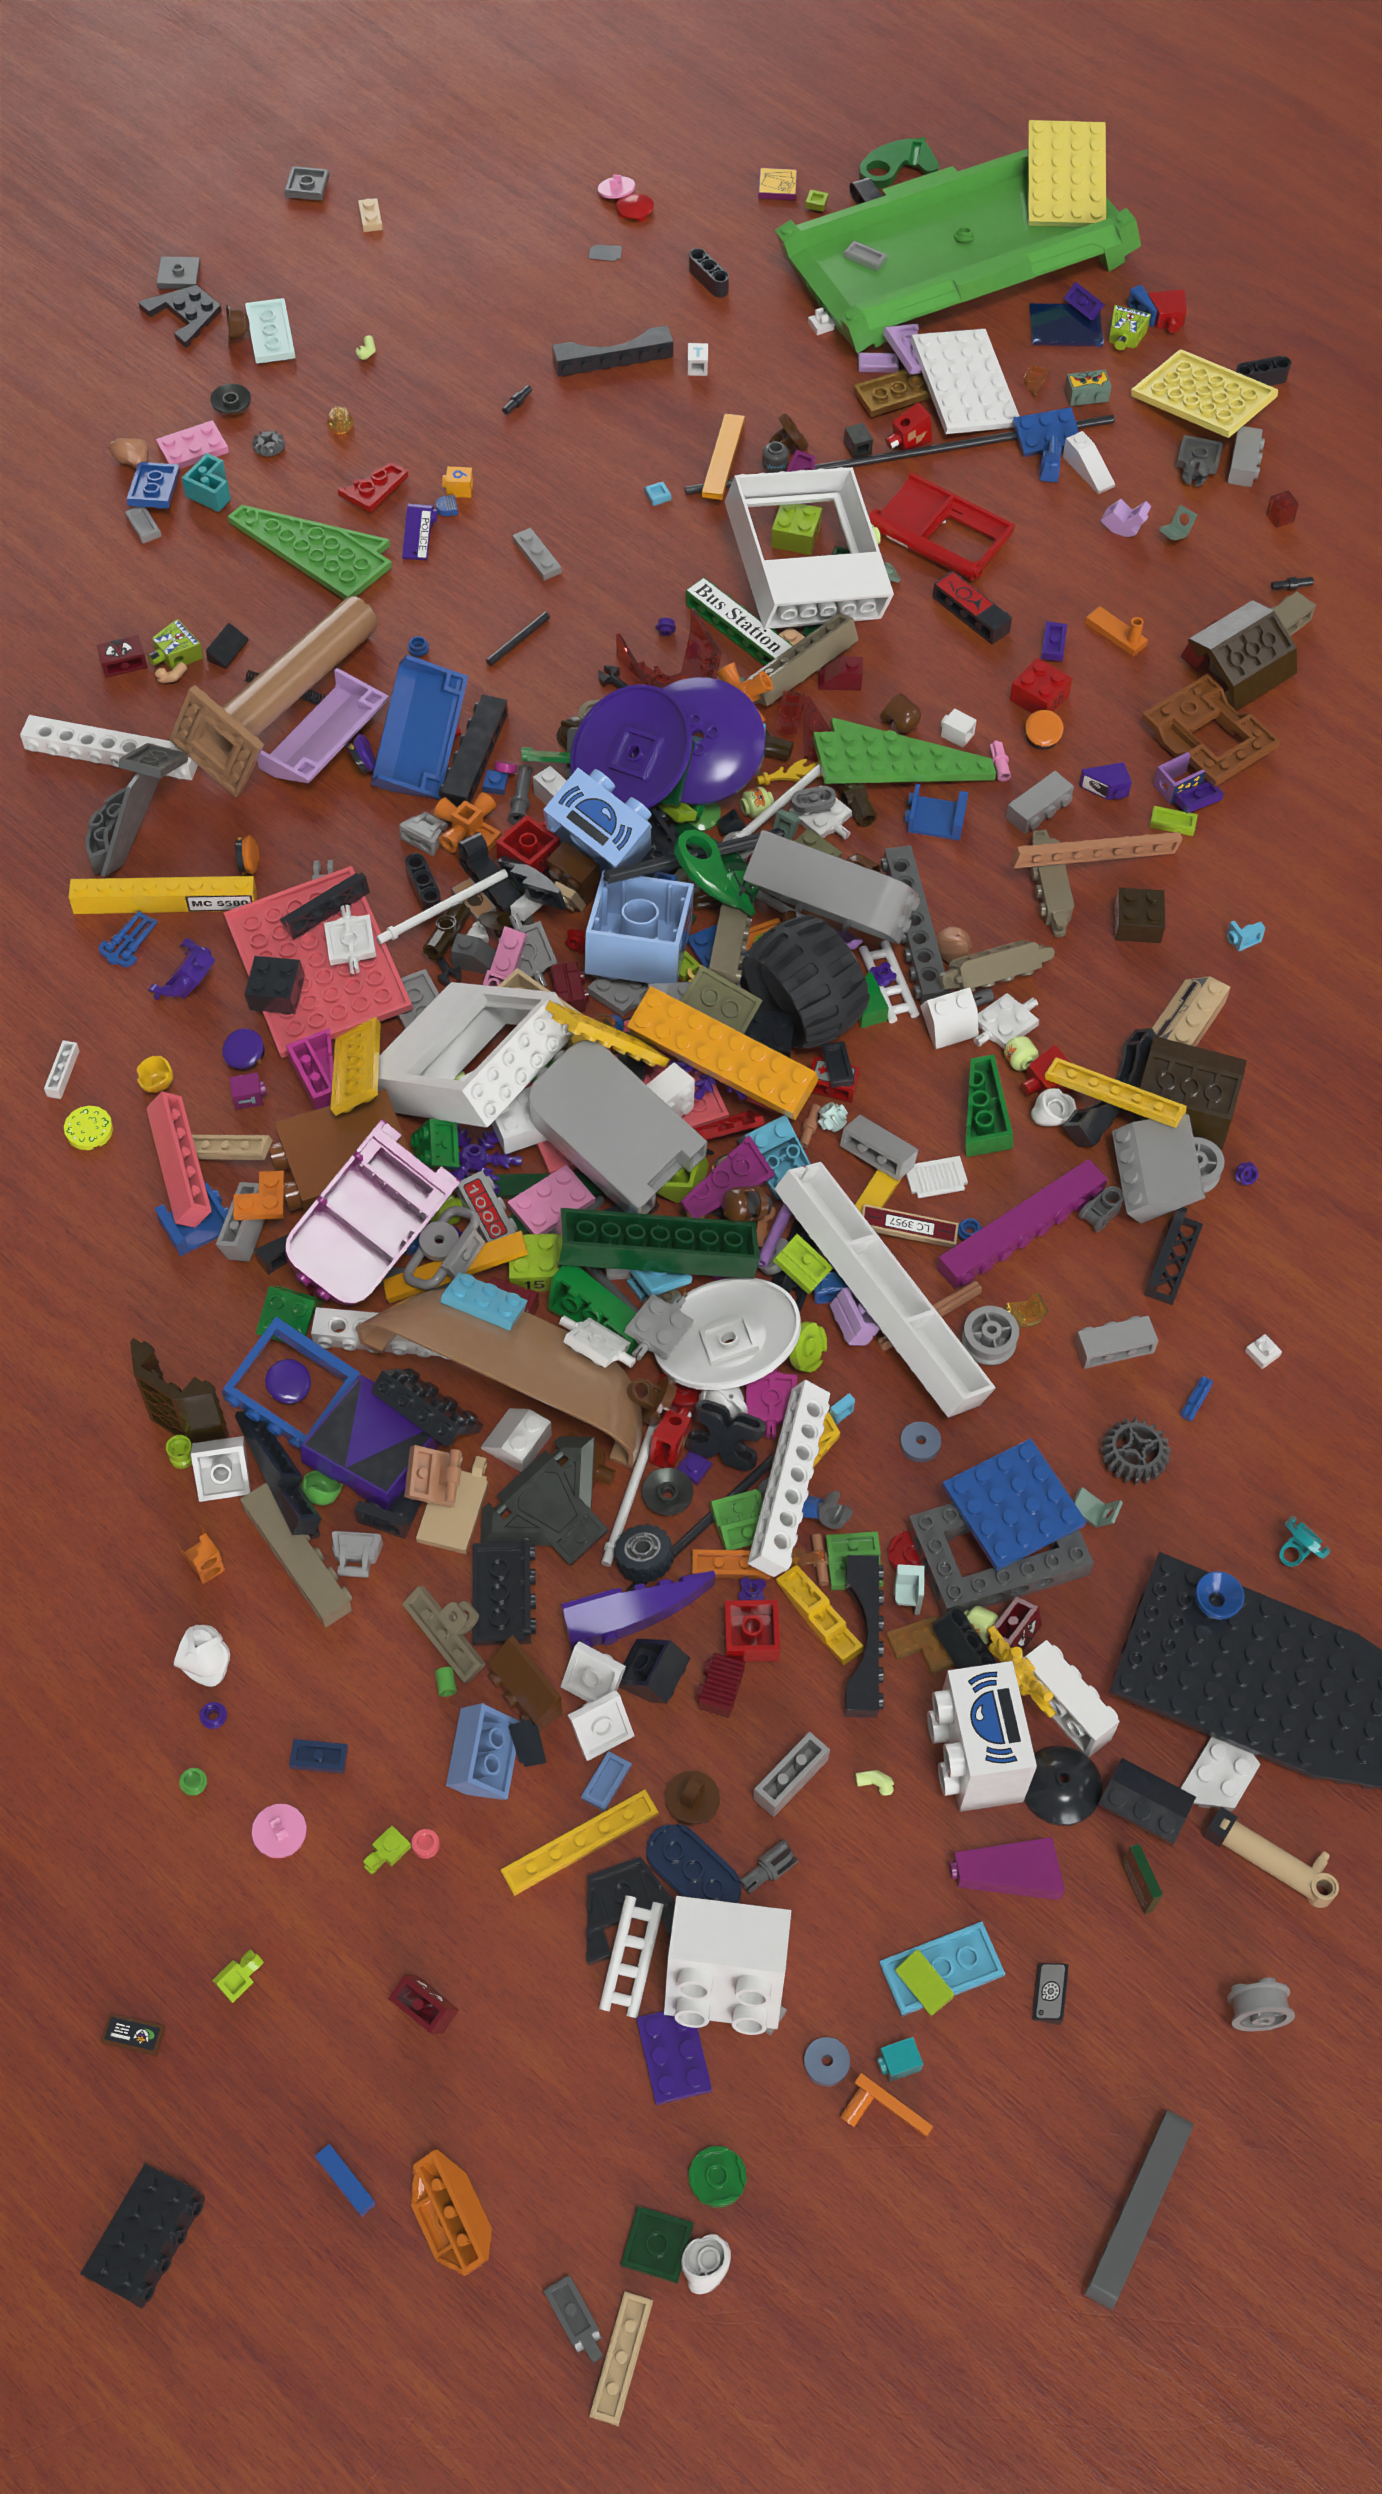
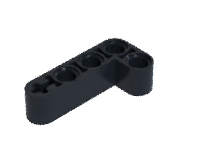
[458,832,522,912]

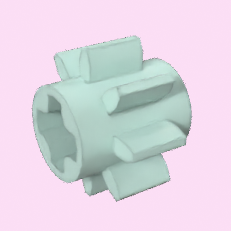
[818,1102,848,1132]

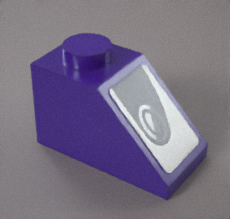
[1079,762,1132,800]

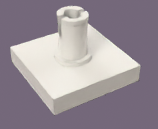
[561,1641,626,1702]
[568,1690,634,1761]

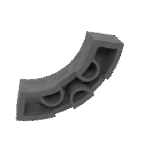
[85,787,127,875]

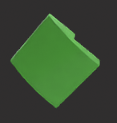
[709,1489,763,1550]
[826,1532,884,1591]

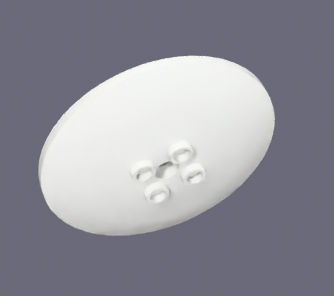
[654,1277,801,1390]

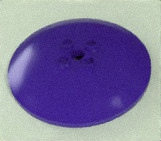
[633,677,765,805]
[570,684,692,809]

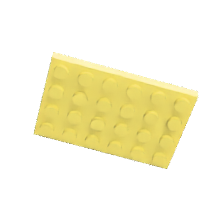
[1028,120,1106,227]
[1131,349,1278,438]

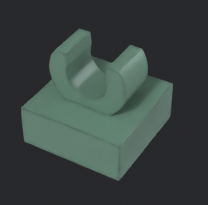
[773,809,800,840]

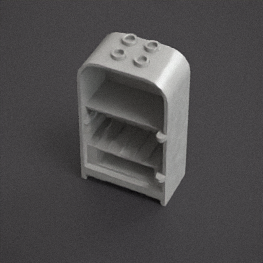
[743,830,920,944]
[528,1040,707,1214]

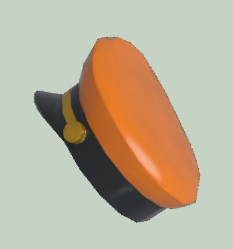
[1025,710,1064,750]
[235,835,259,875]

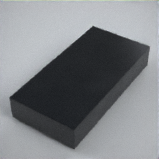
[821,1041,855,1088]

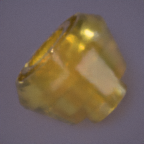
[326,407,354,434]

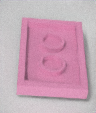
[156,420,229,469]
[507,1165,595,1234]

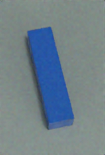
[315,2144,376,2217]

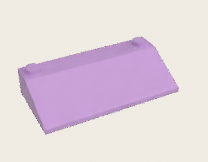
[257,668,389,783]

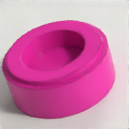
[495,761,517,773]

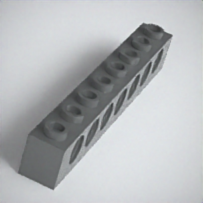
[880,845,950,1006]

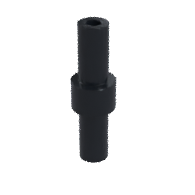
[502,385,532,415]
[1271,577,1314,590]

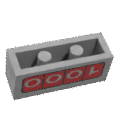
[455,1170,518,1243]

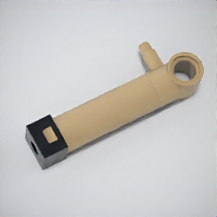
[1203,1806,1339,1908]

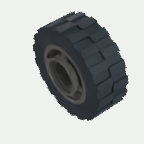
[614,1524,674,1583]

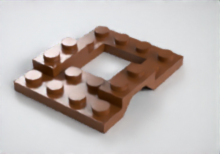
[1141,674,1281,787]

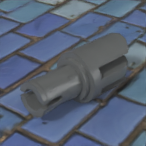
[739,1839,799,1894]

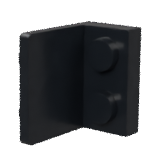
[354,1489,422,1539]

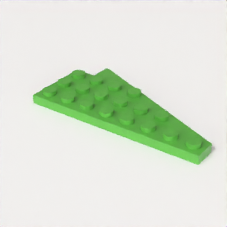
[227,505,392,600]
[812,718,997,784]

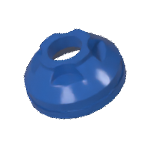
[1195,1571,1245,1620]

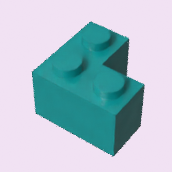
[182,453,231,512]

